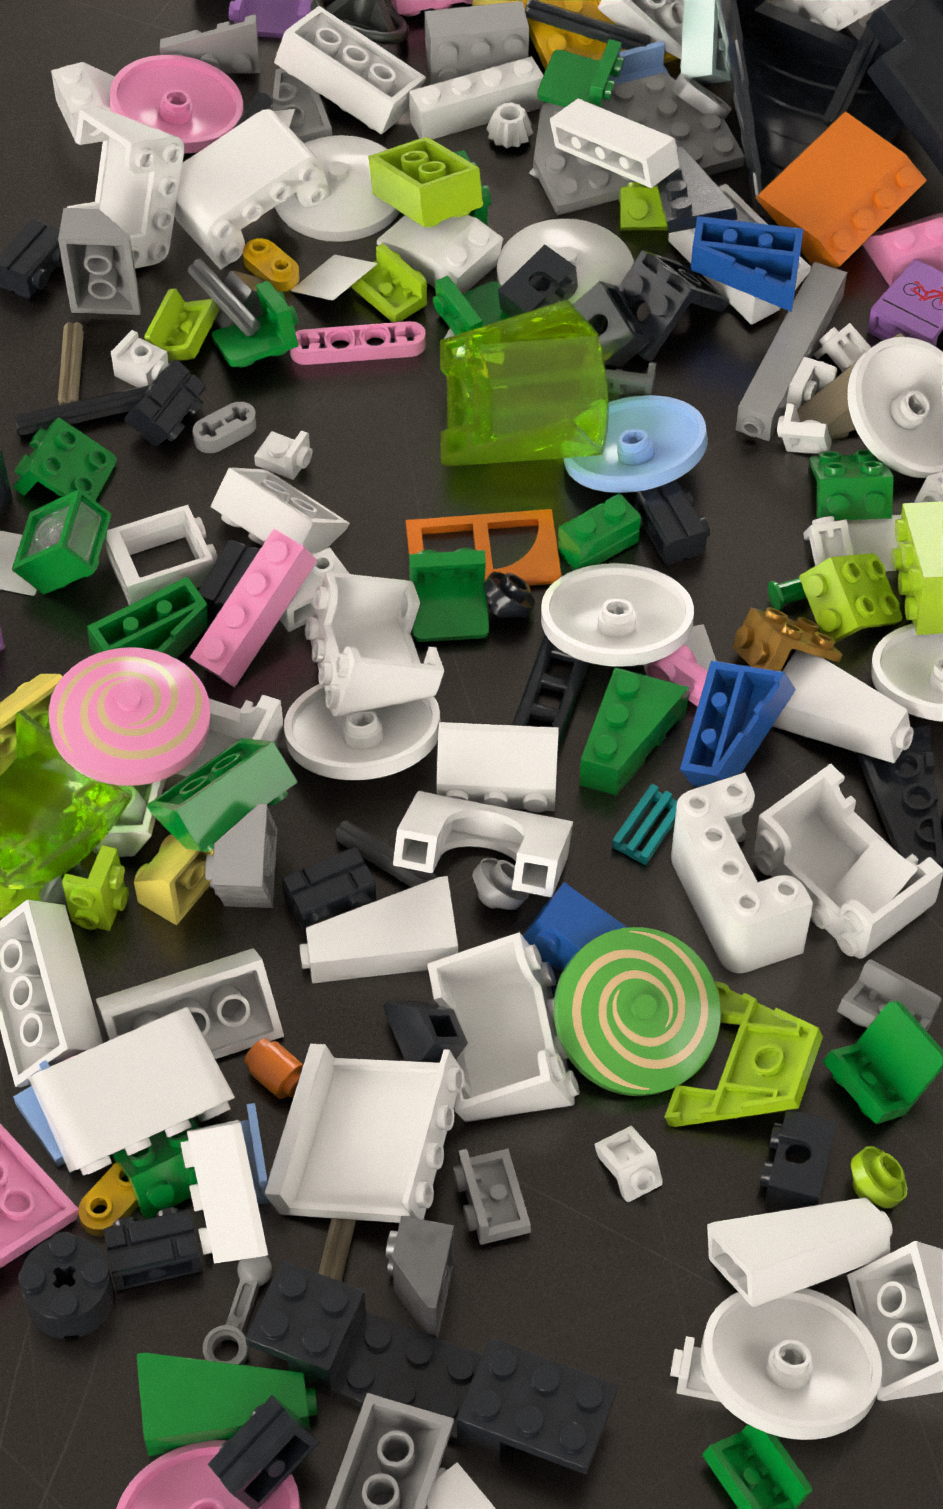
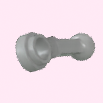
[203,1256,272,1365]

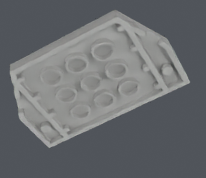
[533,73,745,215]

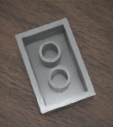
[425,1,529,85]

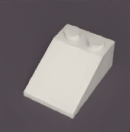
[598,0,684,60]
[377,215,503,294]

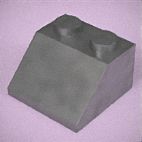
[386,1216,454,1338]

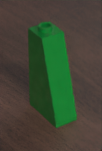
[136,1353,318,1456]

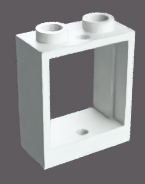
[105,505,218,605]

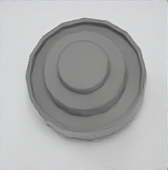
[472,858,529,910]

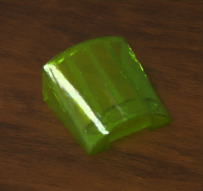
[440,300,609,466]
[0,710,130,890]

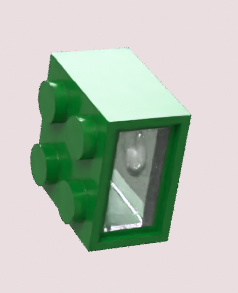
[11,489,112,595]

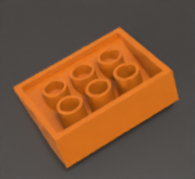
[755,112,927,268]

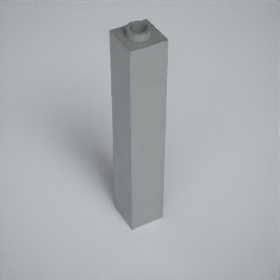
[736,262,847,441]

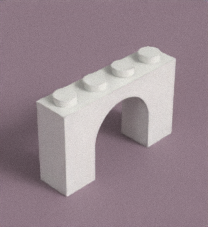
[393,791,573,897]

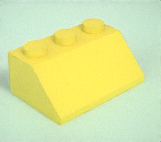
[0,674,63,777]
[134,835,214,926]

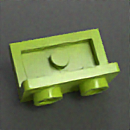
[619,182,668,231]
[351,243,428,323]
[144,289,220,362]
[62,845,129,931]

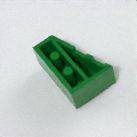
[87,576,208,659]
[579,668,689,796]

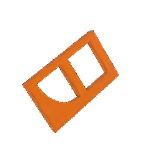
[406,509,562,586]

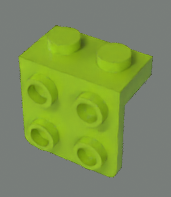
[799,553,902,644]

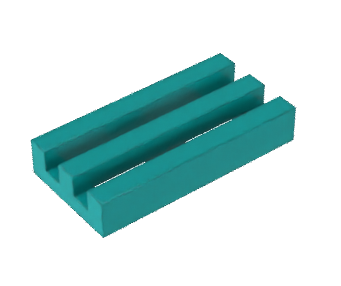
[612,784,680,865]

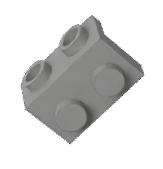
[837,959,941,1031]
[452,1149,531,1245]

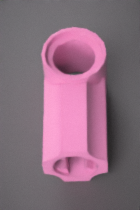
[646,645,708,707]

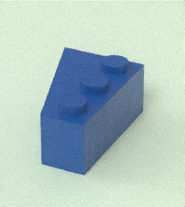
[691,216,803,312]
[680,661,796,787]
[523,882,627,971]

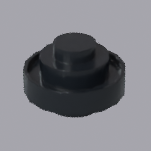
[483,571,536,618]

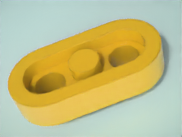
[243,238,300,292]
[78,1163,138,1237]

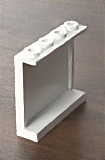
[264,1044,464,1223]

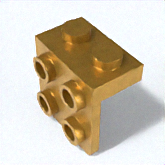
[732,607,843,672]

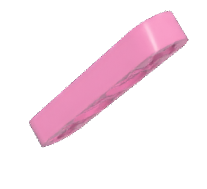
[290,321,426,365]

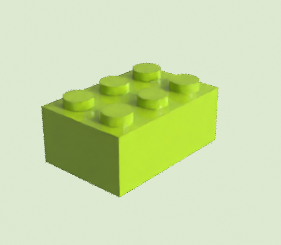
[368,137,483,227]
[891,501,943,635]

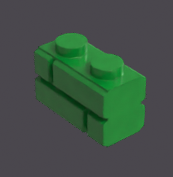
[558,494,641,571]

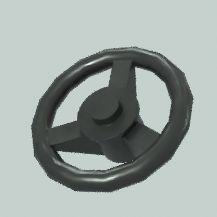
[310,0,409,45]

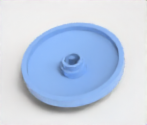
[561,395,708,493]

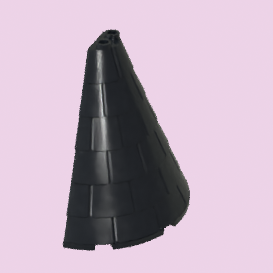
[715,0,905,226]

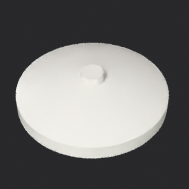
[275,135,400,242]
[497,219,634,329]
[848,337,943,478]
[541,563,694,667]
[871,623,943,722]
[284,684,441,780]
[700,1288,882,1440]

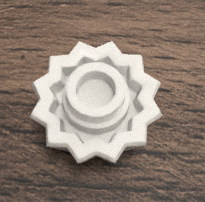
[486,102,533,148]

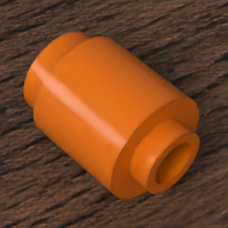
[244,1038,304,1099]

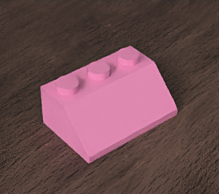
[862,212,943,286]

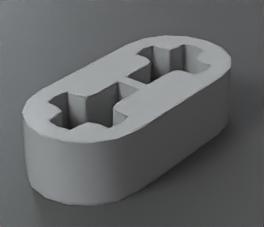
[671,73,732,120]
[193,402,257,453]

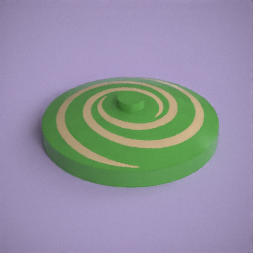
[554,927,721,1096]

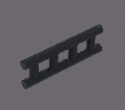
[512,634,590,756]

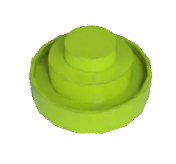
[851,1146,908,1208]

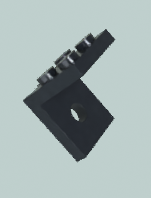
[604,250,730,362]

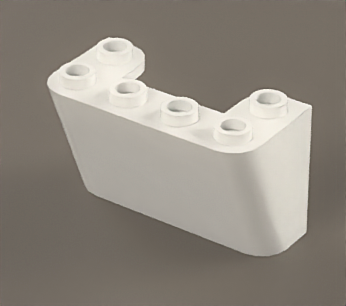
[67,107,184,268]
[305,572,444,717]
[427,932,580,1122]
[29,1007,235,1176]

